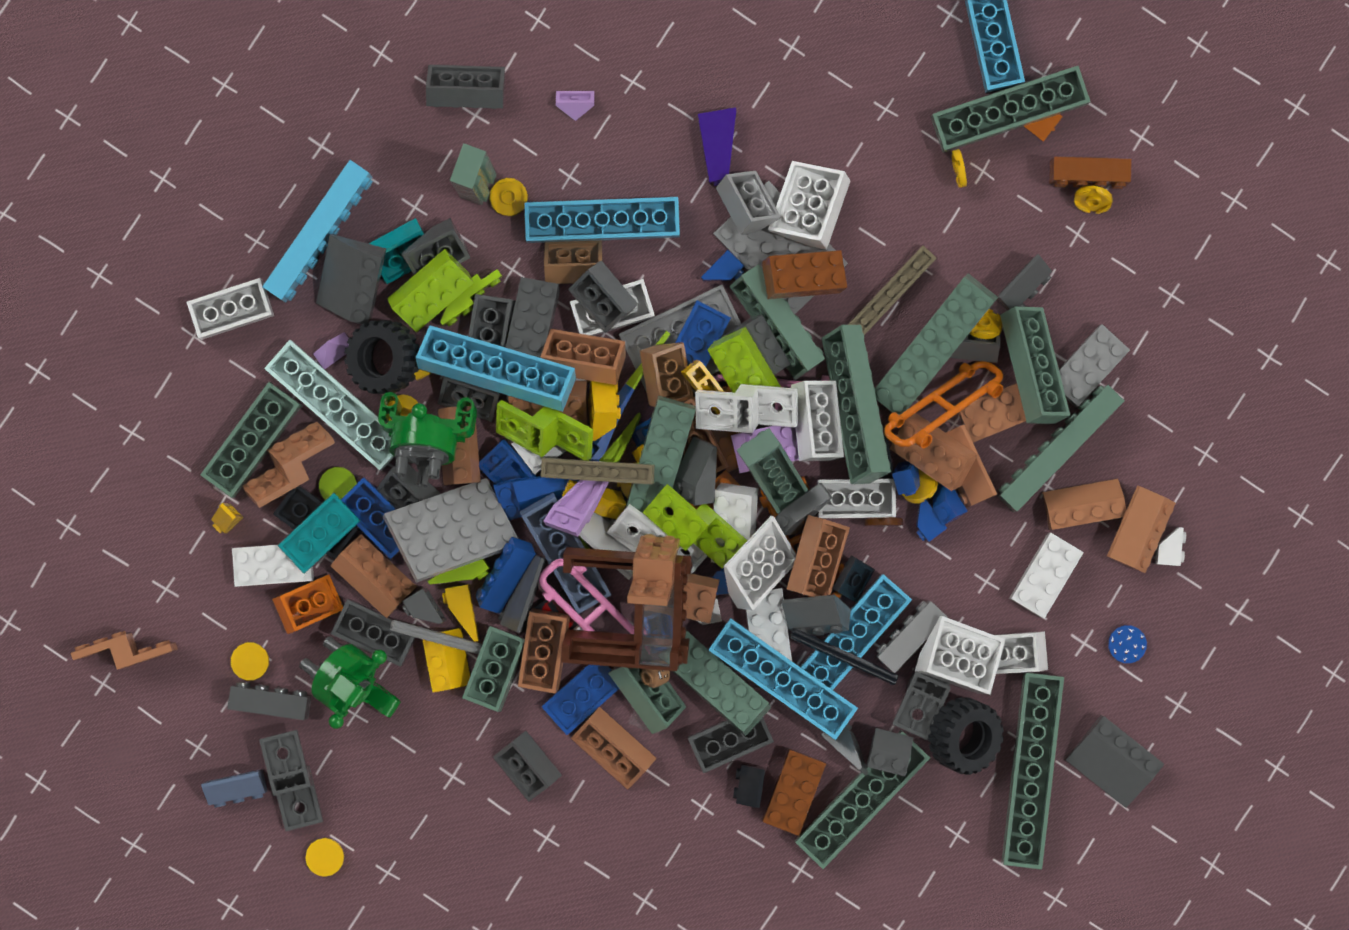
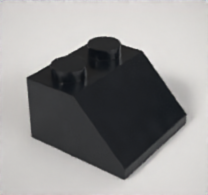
[733,764,765,808]

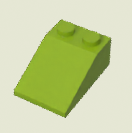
[428,558,491,584]

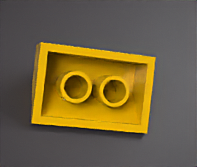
[588,381,621,441]
[423,628,470,692]

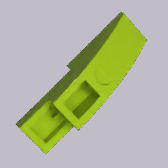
[441,269,502,327]

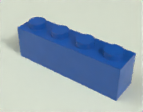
[476,537,536,614]

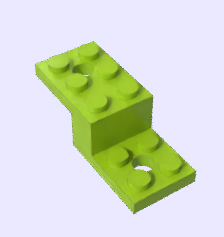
[496,400,593,460]
[642,484,747,569]

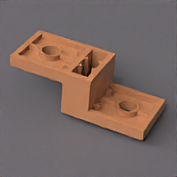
[242,422,335,508]
[627,534,680,606]
[71,631,178,670]

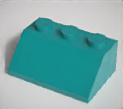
[369,218,425,284]

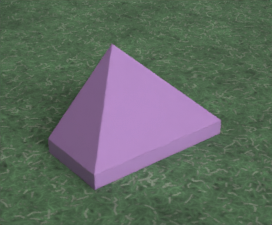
[556,91,594,121]
[313,332,349,369]

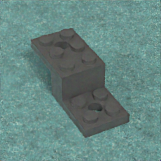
[892,661,951,740]
[259,729,323,831]

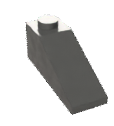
[775,483,832,535]
[821,723,868,775]

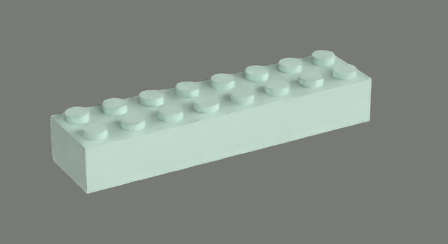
[264,340,394,471]

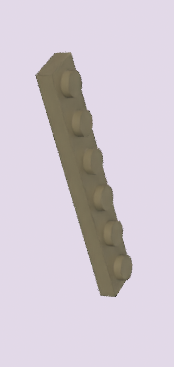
[848,246,937,335]
[541,458,655,484]

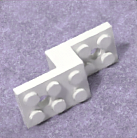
[695,384,798,433]
[607,504,707,574]

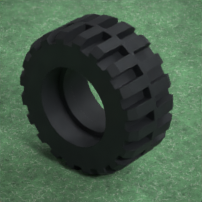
[344,320,420,394]
[928,697,1004,775]

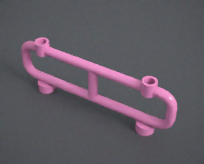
[539,558,651,655]

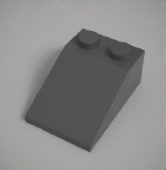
[402,218,471,275]
[673,436,717,505]

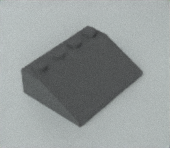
[316,234,386,324]
[499,555,547,633]
[1066,715,1164,808]

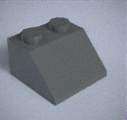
[866,728,913,776]

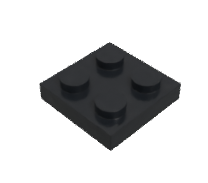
[832,555,875,603]

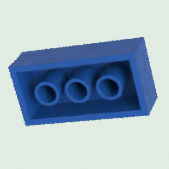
[341,477,400,559]

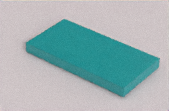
[278,493,361,574]

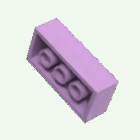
[731,426,799,473]

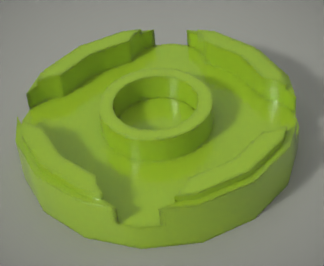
[319,467,357,500]

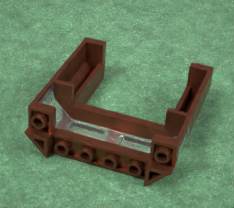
[561,547,692,671]

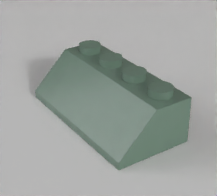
[462,626,525,712]
[608,647,686,734]

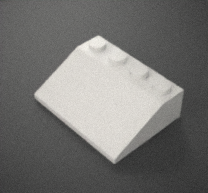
[768,161,850,250]
[579,513,633,580]
[724,516,796,610]
[915,616,1006,695]

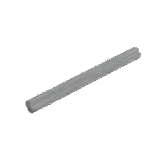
[390,620,482,655]

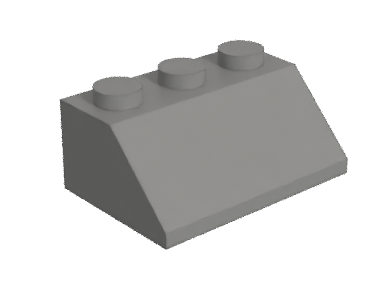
[716,171,781,235]

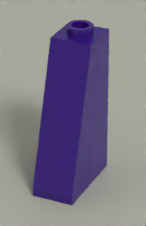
[698,107,736,186]

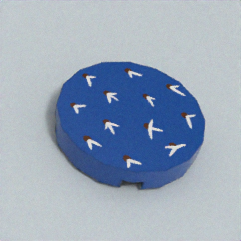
[1108,625,1147,663]

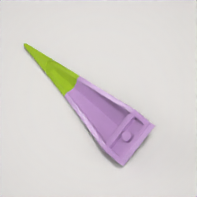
[544,413,641,537]

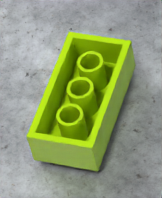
[387,249,474,333]
[708,327,781,393]

